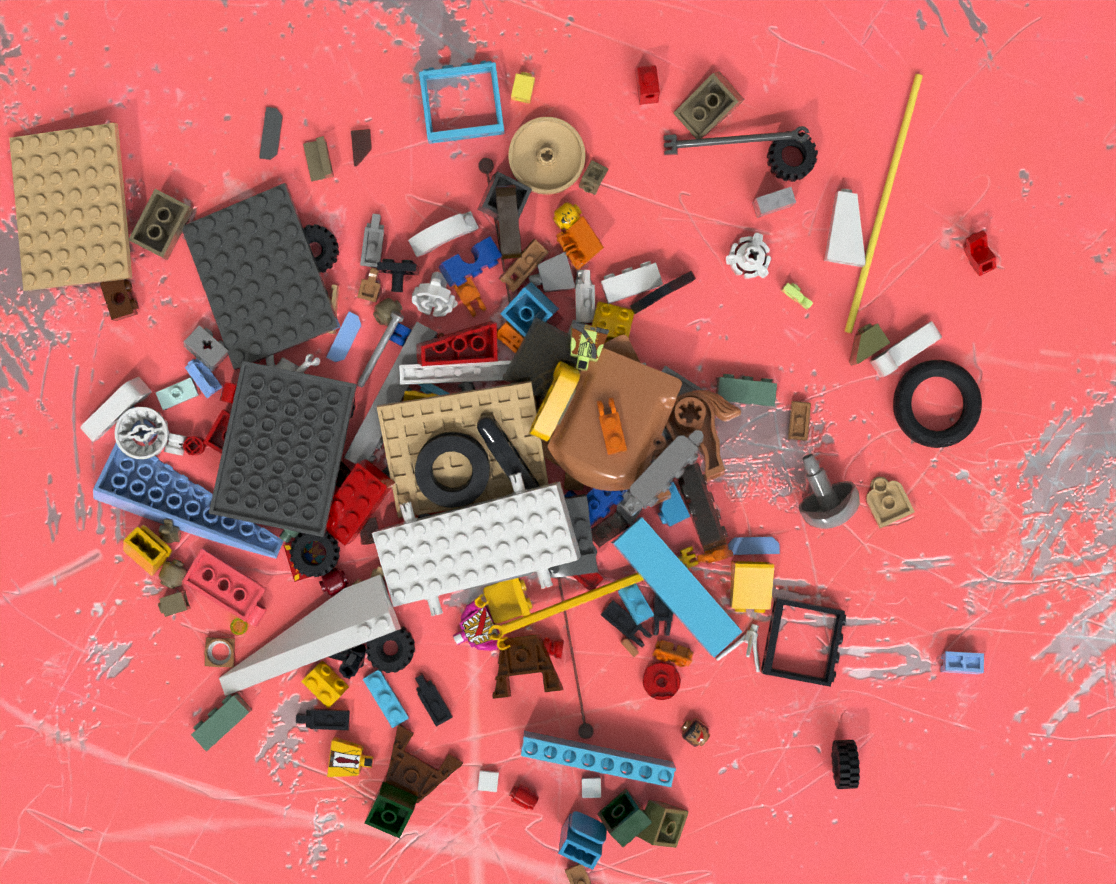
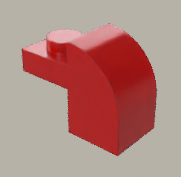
[963,230,996,276]

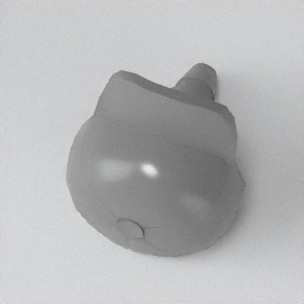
[798,454,860,529]

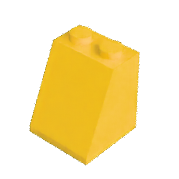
[730,561,774,613]

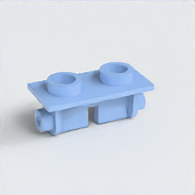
[185,359,223,398]

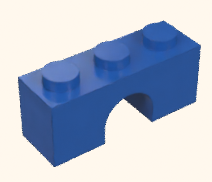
[438,236,502,287]

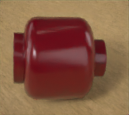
[319,568,349,596]

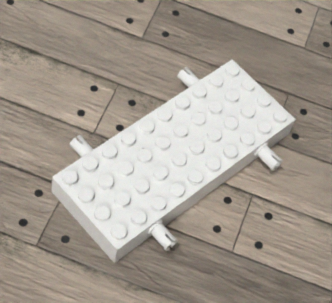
[372,472,581,616]

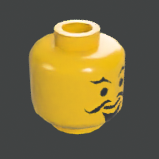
[553,202,582,231]

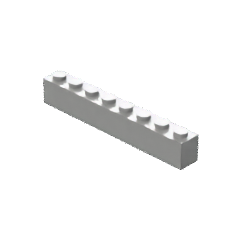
[344,322,438,464]

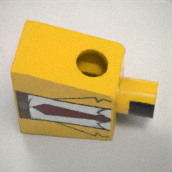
[327,737,373,777]

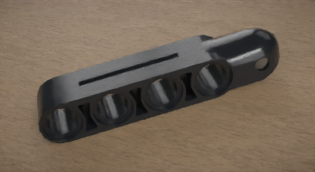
[477,415,540,490]

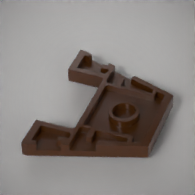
[492,634,564,699]
[385,724,463,803]

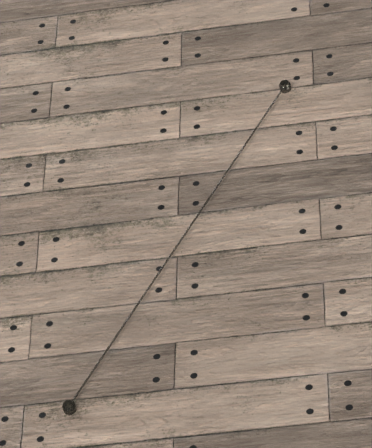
[478,158,594,739]

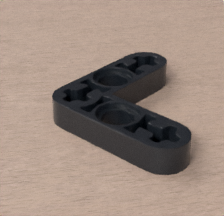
[630,271,696,314]

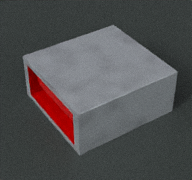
[752,187,796,218]

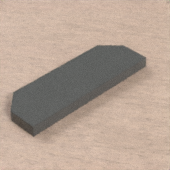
[259,107,283,160]

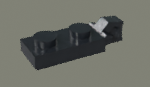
[415,673,453,727]
[296,709,350,730]

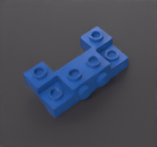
[564,488,629,526]

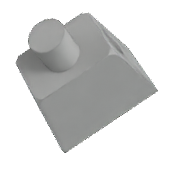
[528,252,575,292]

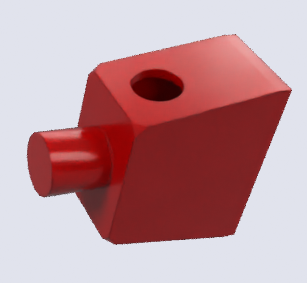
[635,65,660,105]

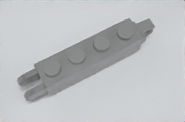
[623,430,704,516]

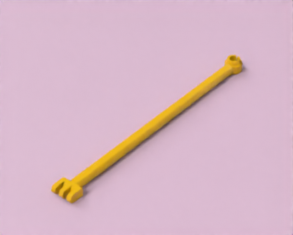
[488,546,699,640]

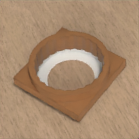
[204,637,235,668]

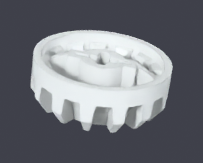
[115,407,170,459]

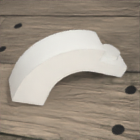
[408,211,479,257]

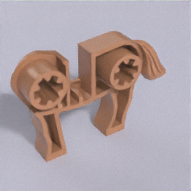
[647,390,741,506]

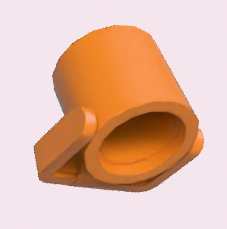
[697,534,733,563]

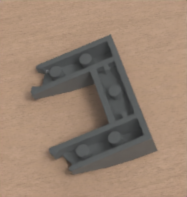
[548,494,598,578]

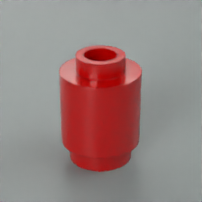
[509,784,539,810]

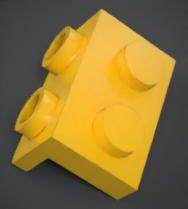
[301,661,349,708]

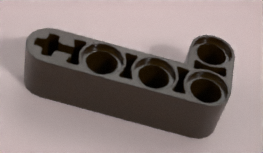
[496,185,522,259]

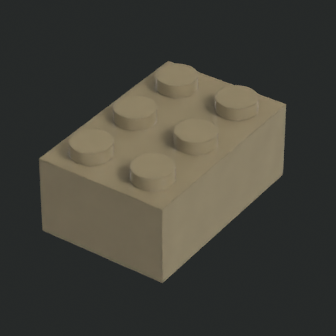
[129,189,194,260]

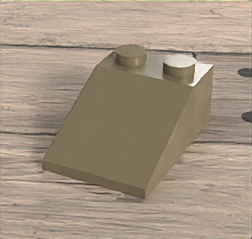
[673,71,745,139]

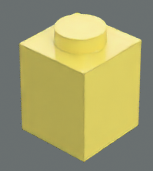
[511,72,535,104]

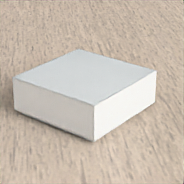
[478,770,499,792]
[582,777,601,798]

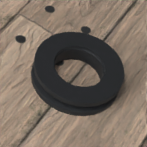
[415,432,490,508]

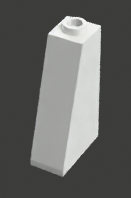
[824,189,866,267]

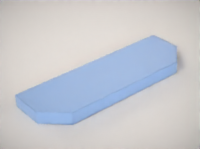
[326,312,361,362]
[728,537,780,555]

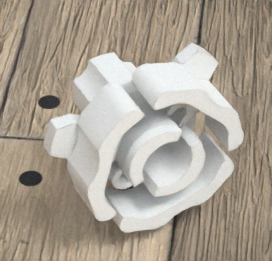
[725,232,771,279]
[412,271,458,317]

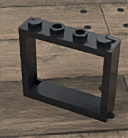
[760,597,846,687]

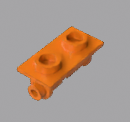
[652,640,694,667]

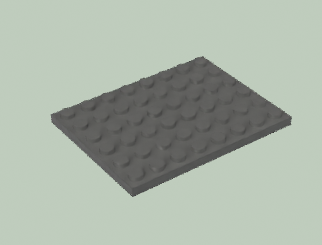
[182,183,340,370]
[209,361,357,537]

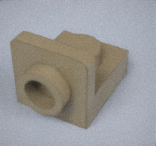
[579,160,608,195]

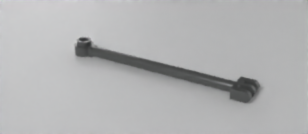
[663,126,810,155]

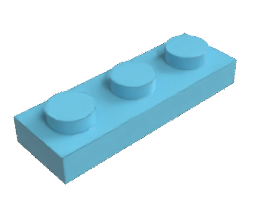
[363,670,409,728]

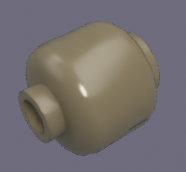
[373,298,403,326]
[158,559,187,589]

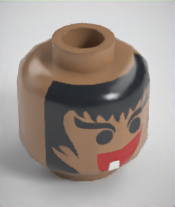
[681,718,710,747]

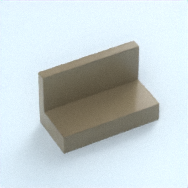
[303,136,334,182]

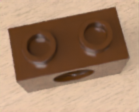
[100,279,139,321]

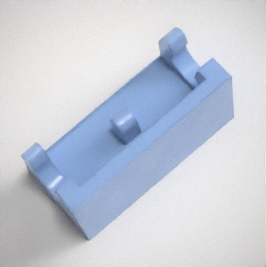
[940,651,984,675]

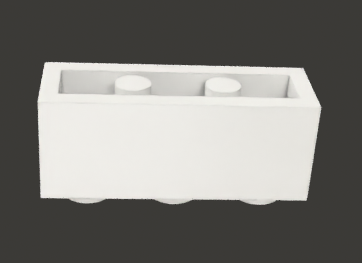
[601,261,663,304]

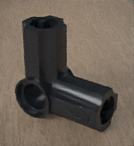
[328,644,366,679]

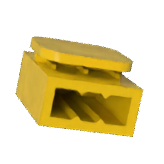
[123,525,172,576]

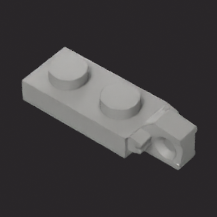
[360,214,385,268]

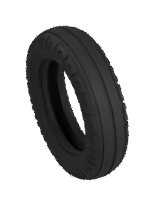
[893,360,982,448]

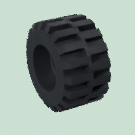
[767,131,818,182]
[289,531,340,577]

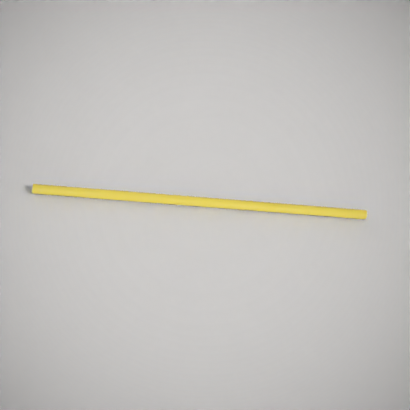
[844,74,923,333]

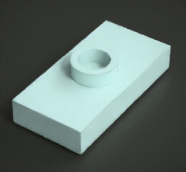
[155,377,199,410]

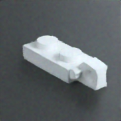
[575,270,595,323]

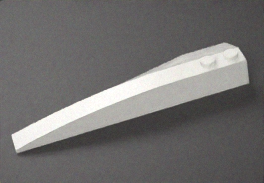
[219,574,401,696]

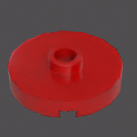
[642,661,681,700]

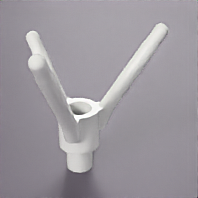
[716,624,760,672]

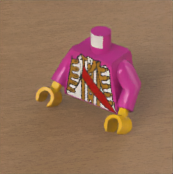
[453,594,510,651]

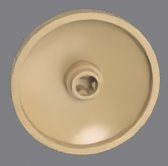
[508,117,585,195]

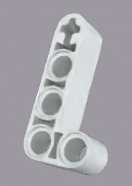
[870,321,942,378]
[80,377,152,442]

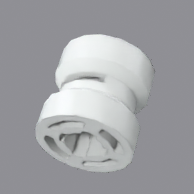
[164,433,187,456]

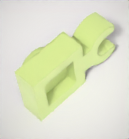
[781,283,813,310]

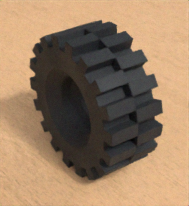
[304,224,339,273]
[366,626,415,673]
[831,740,860,789]

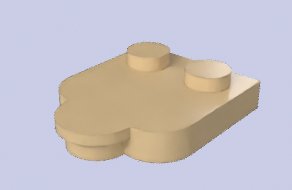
[866,477,915,529]

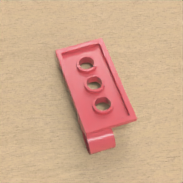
[182,549,267,627]

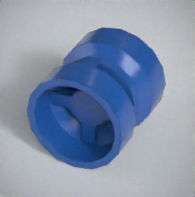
[389,323,412,347]

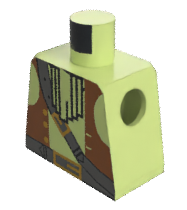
[570,322,609,371]

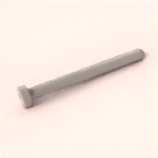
[357,311,404,387]

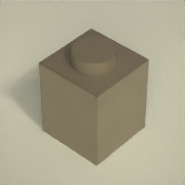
[158,590,191,617]

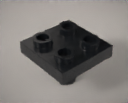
[377,259,419,292]

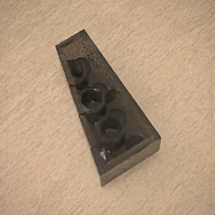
[678,463,728,552]

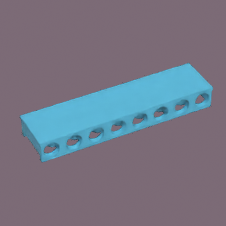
[611,517,742,658]
[521,730,676,787]

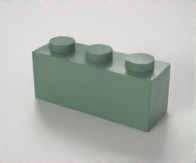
[716,374,777,407]
[191,693,252,752]

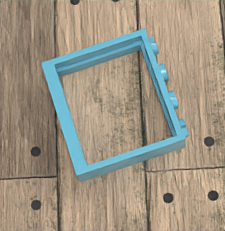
[419,60,505,144]

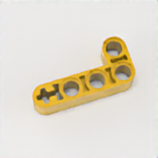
[529,361,580,441]

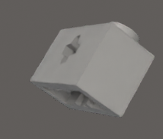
[183,325,228,372]

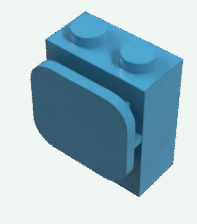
[558,811,607,870]

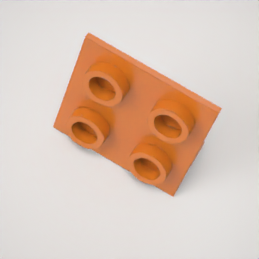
[556,216,604,270]

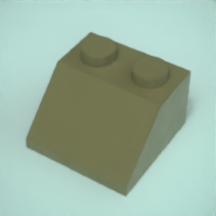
[849,323,890,366]
[637,800,689,848]

